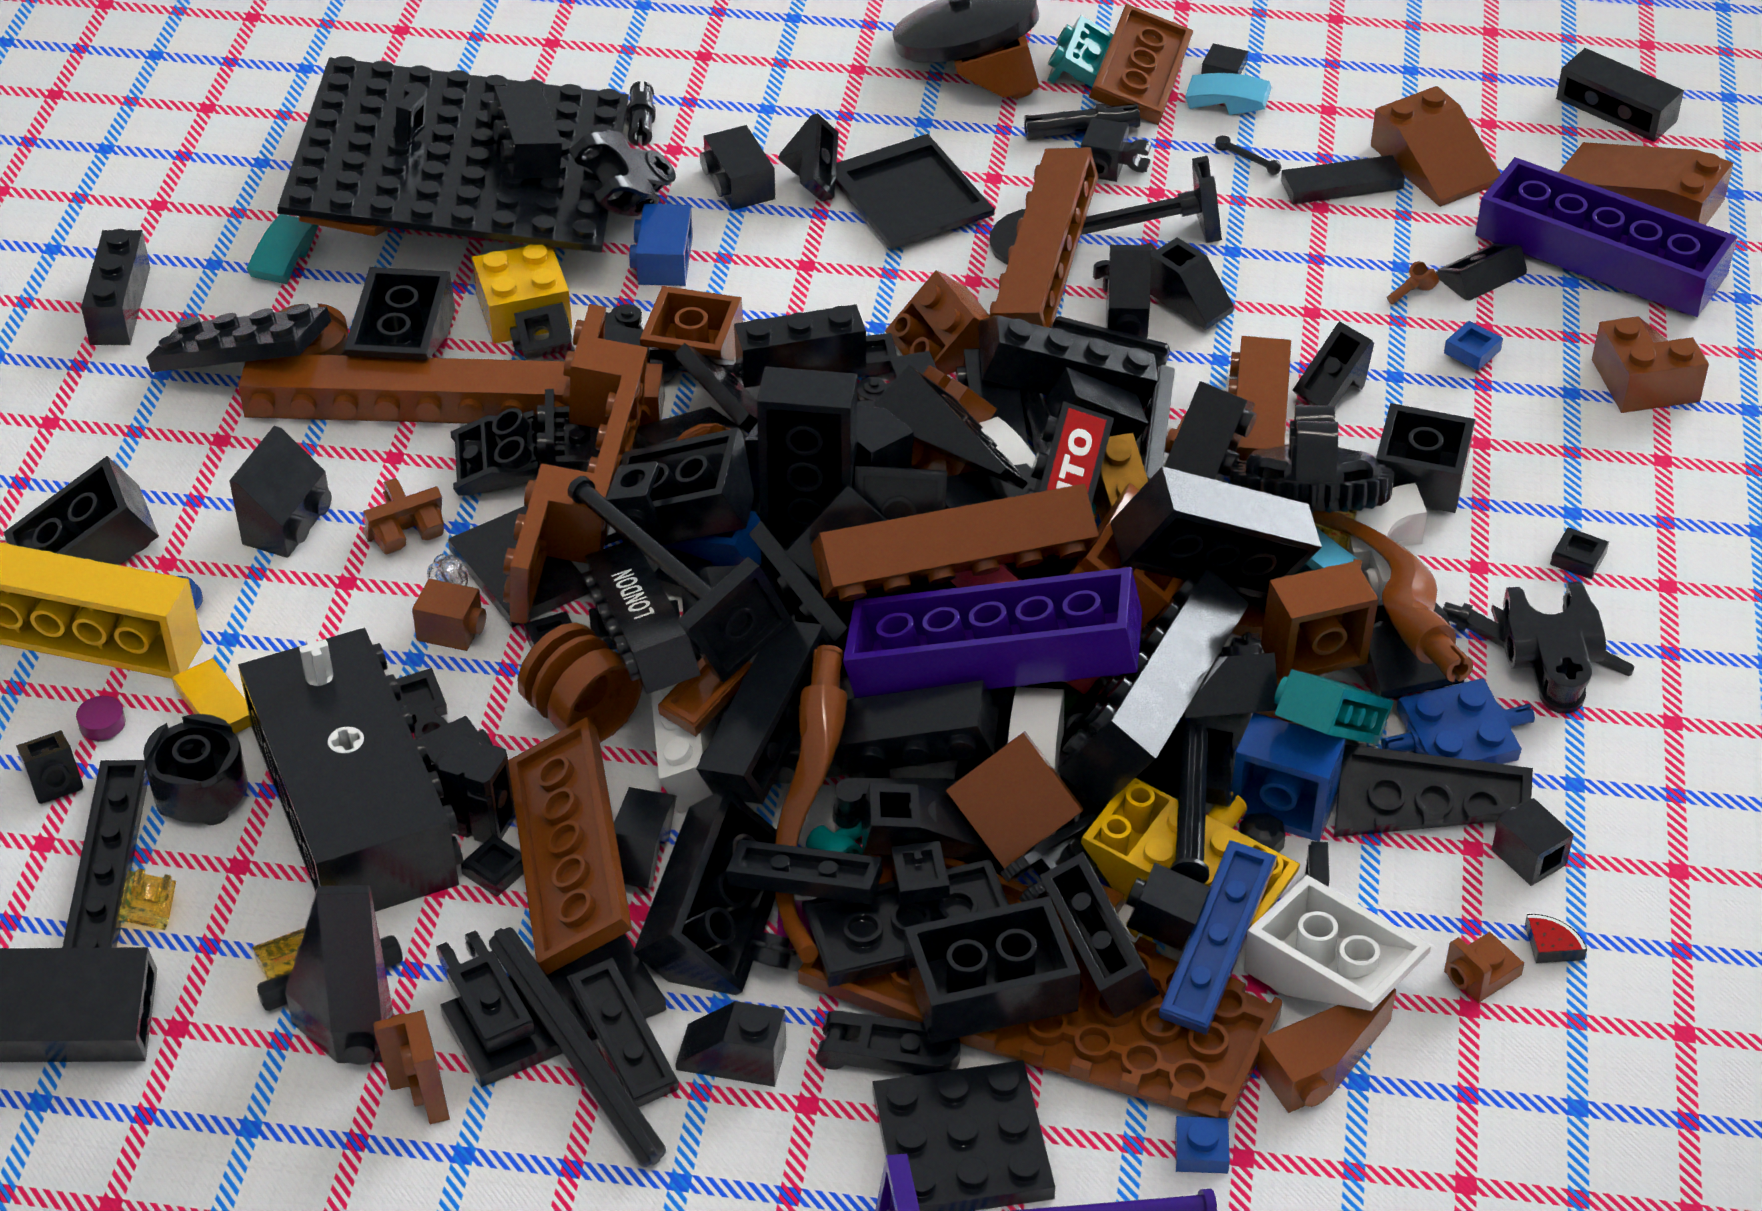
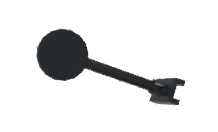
[990,156,1222,265]

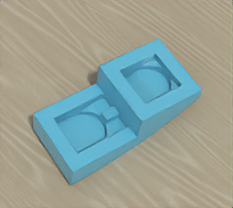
[1185,73,1272,115]

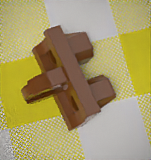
[363,478,444,555]

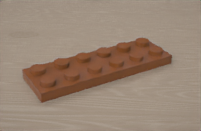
[508,717,632,975]

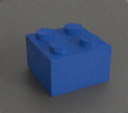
[1229,712,1345,842]

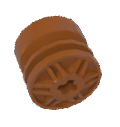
[517,622,642,743]

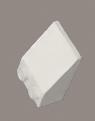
[1244,875,1431,1011]

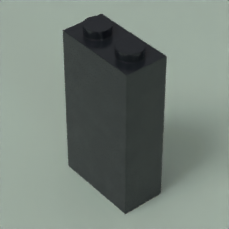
[0,947,158,1062]

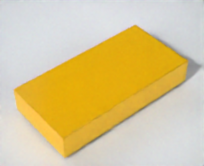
[172,658,251,733]

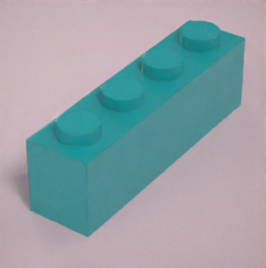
[1275,669,1394,745]

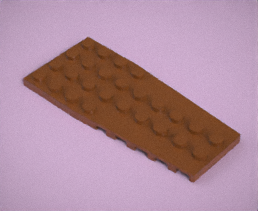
[798,855,1282,1122]

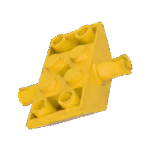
[1081,778,1300,941]

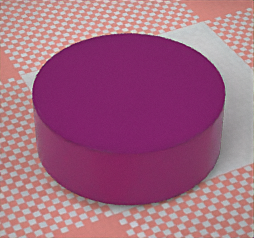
[76,696,126,741]

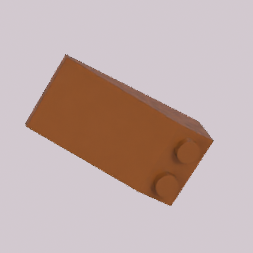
[1559,142,1733,225]

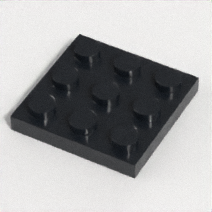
[872,1060,1055,1211]

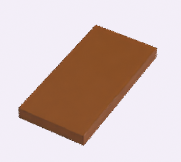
[1089,4,1193,125]

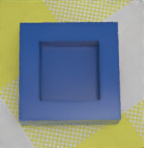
[1444,321,1503,371]
[1175,1116,1230,1174]

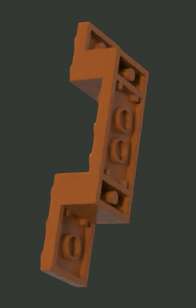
[503,304,648,624]

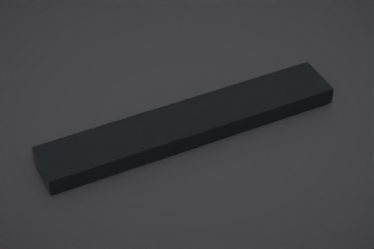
[62,760,148,948]

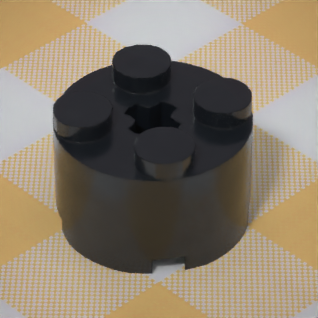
[143,714,248,825]

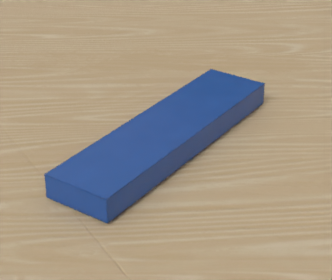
[1159,840,1277,1035]

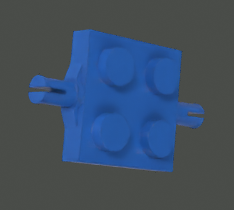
[1381,678,1535,764]

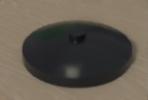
[892,0,1039,62]

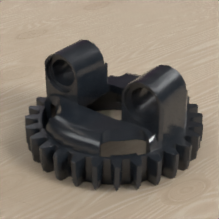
[1230,405,1394,513]

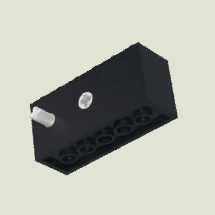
[238,627,463,912]

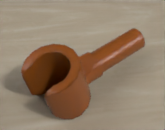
[1387,261,1439,304]

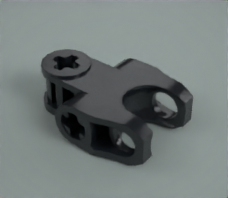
[569,130,676,216]
[1503,581,1606,714]

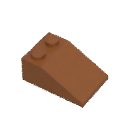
[1370,86,1501,207]

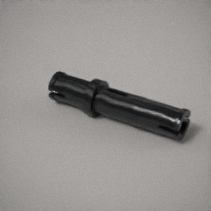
[1024,103,1140,140]

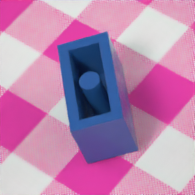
[629,204,693,286]

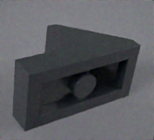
[778,113,839,202]
[1292,321,1374,406]

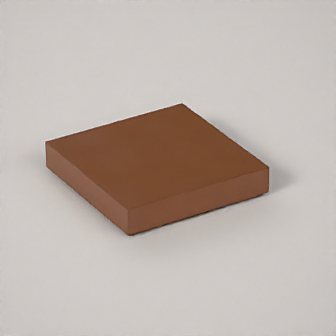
[946,731,1083,869]

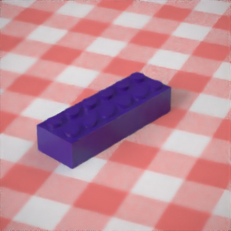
[1475,157,1737,318]
[843,567,1142,698]

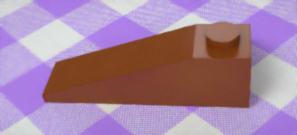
[954,35,1040,99]

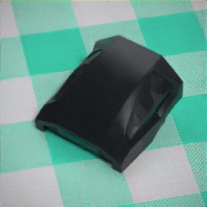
[450,408,547,496]

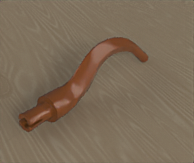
[1311,511,1473,682]
[775,645,848,963]

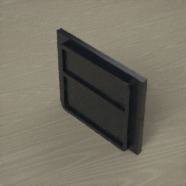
[835,134,995,250]

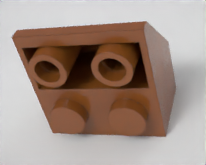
[885,270,990,375]

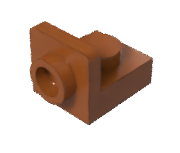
[1444,932,1524,1003]

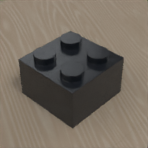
[1376,403,1476,513]

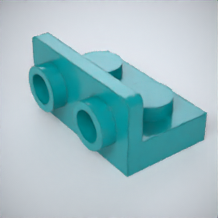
[1047,15,1113,87]

